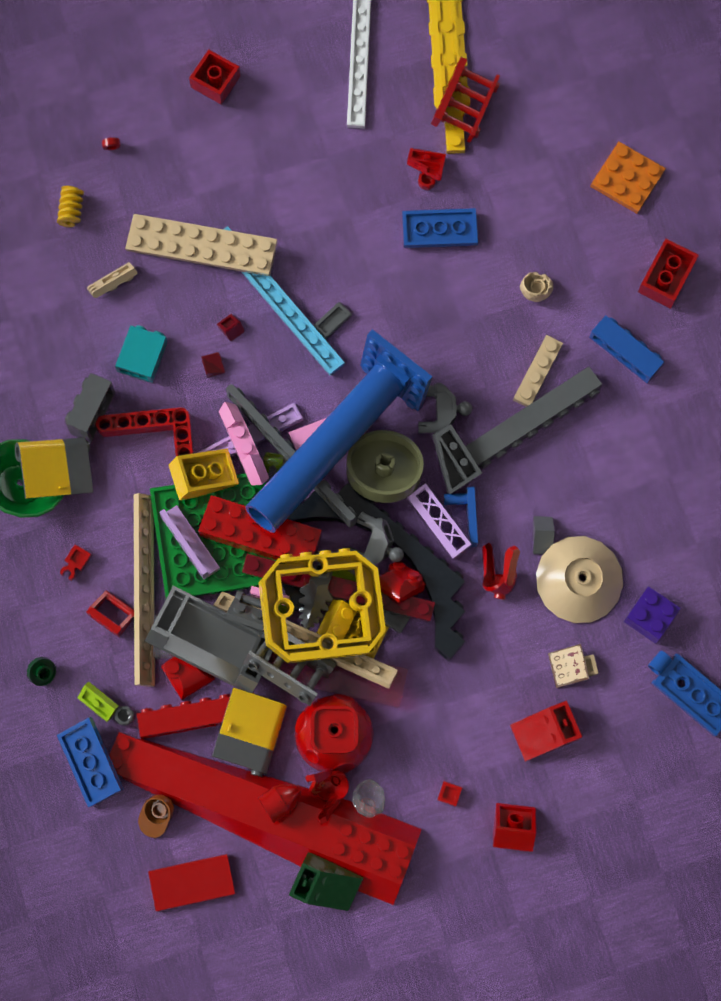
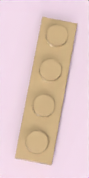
[513,335,563,407]

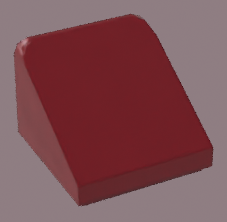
[216,314,245,341]

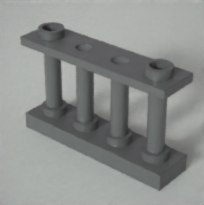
[243,632,337,706]

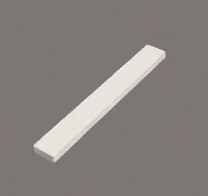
[347,0,371,129]

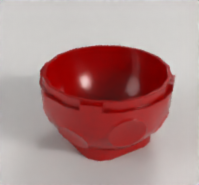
[295,694,374,773]

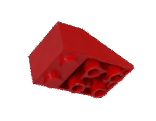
[510,700,582,762]

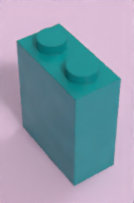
[115,325,168,383]

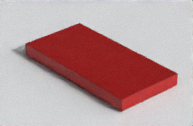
[148,854,235,912]

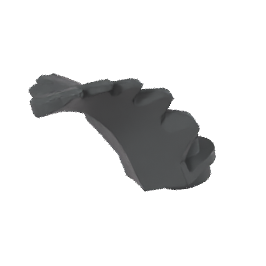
[299,563,333,629]

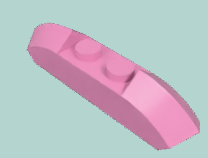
[219,402,269,485]

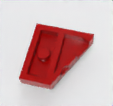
[407,148,446,181]

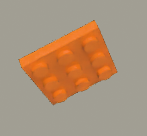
[590,141,666,214]

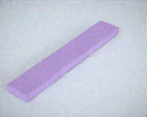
[197,403,303,457]

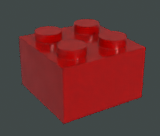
[189,49,240,105]

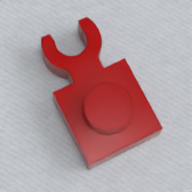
[60,544,92,581]

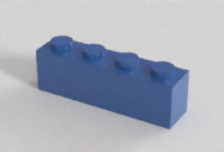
[589,315,664,384]

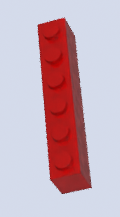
[137,692,254,739]

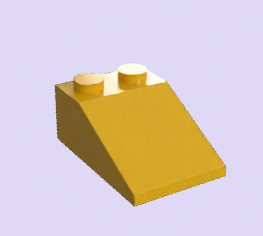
[169,448,239,500]

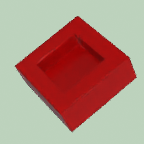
[437,781,462,807]

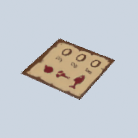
[548,644,590,688]

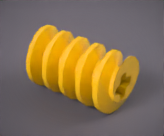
[57,186,84,228]

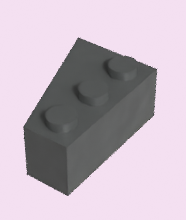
[432,425,482,494]

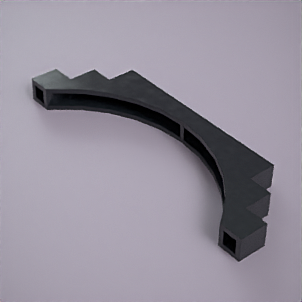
[287,483,465,662]

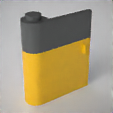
[15,437,93,499]
[212,687,287,777]

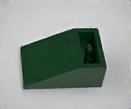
[289,852,364,911]

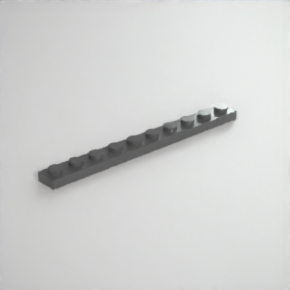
[226,384,356,528]

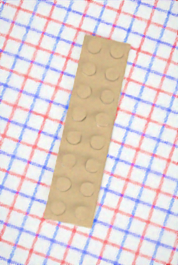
[125,214,278,276]

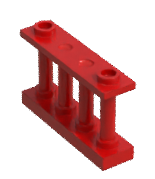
[431,57,500,143]

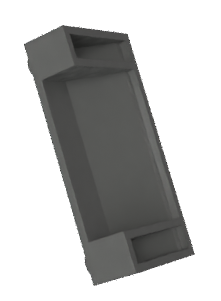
[145,586,273,693]

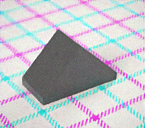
[533,516,555,555]

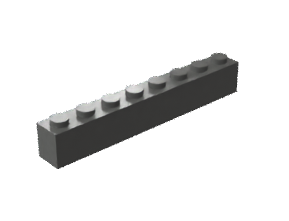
[465,367,602,469]

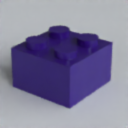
[623,586,681,644]

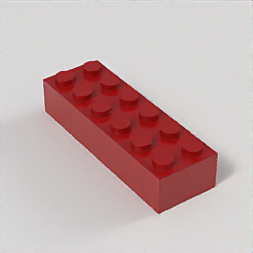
[198,495,322,560]

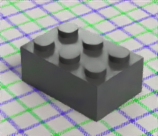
[65,373,115,443]

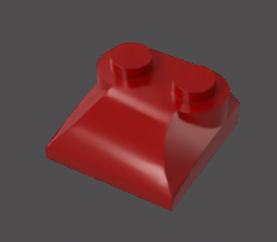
[379,562,425,602]
[161,656,215,700]

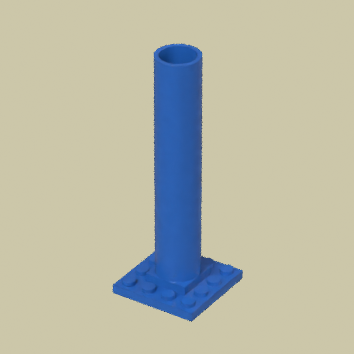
[245,329,433,533]

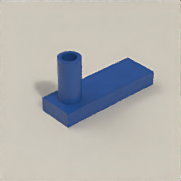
[444,487,478,548]

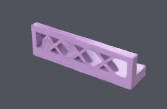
[407,483,472,559]
[159,505,220,579]

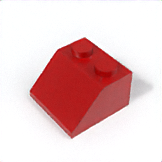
[493,803,536,852]

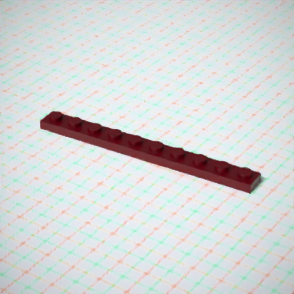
[242,554,435,622]

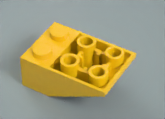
[316,600,389,659]

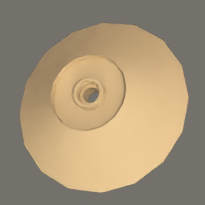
[536,536,623,623]

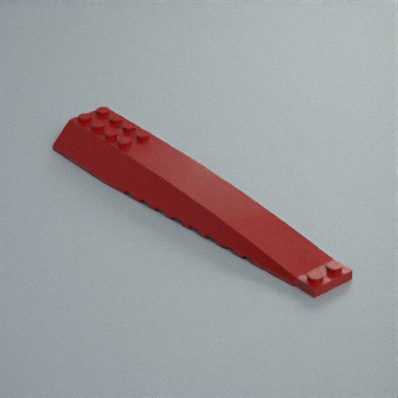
[109,732,422,905]

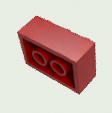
[638,238,699,309]

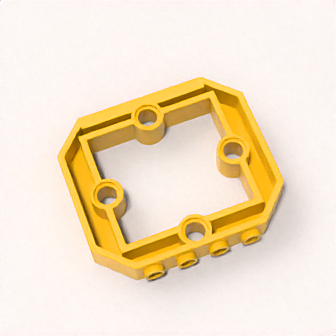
[258,548,386,663]

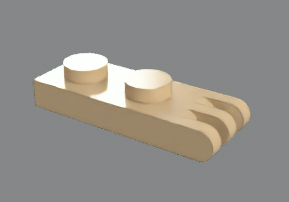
[87,262,138,298]

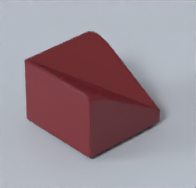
[201,352,225,378]

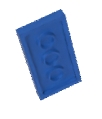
[402,208,478,248]
[57,717,124,807]

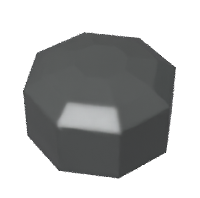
[115,706,134,726]

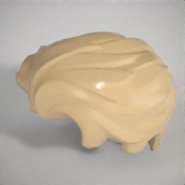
[520,272,553,302]

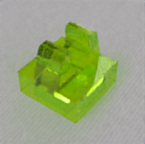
[263,452,284,473]

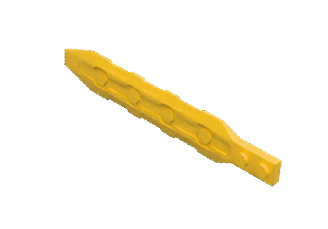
[427,0,470,154]

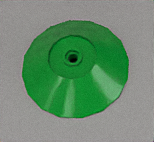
[0,439,64,518]

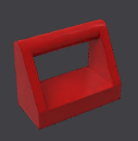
[86,590,134,638]

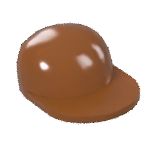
[138,795,174,838]

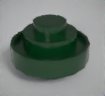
[27,657,56,686]

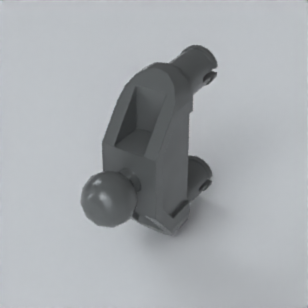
[418,382,473,434]
[349,512,404,565]

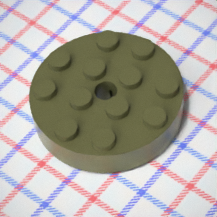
[346,430,424,503]

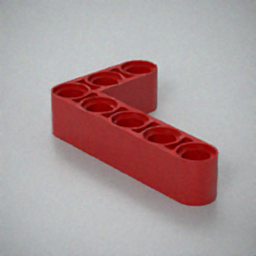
[96,407,194,456]

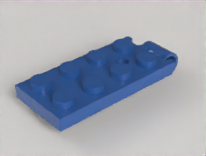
[648,650,721,737]

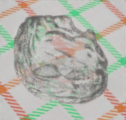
[352,779,386,817]

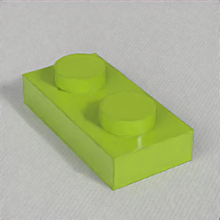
[77,682,119,722]

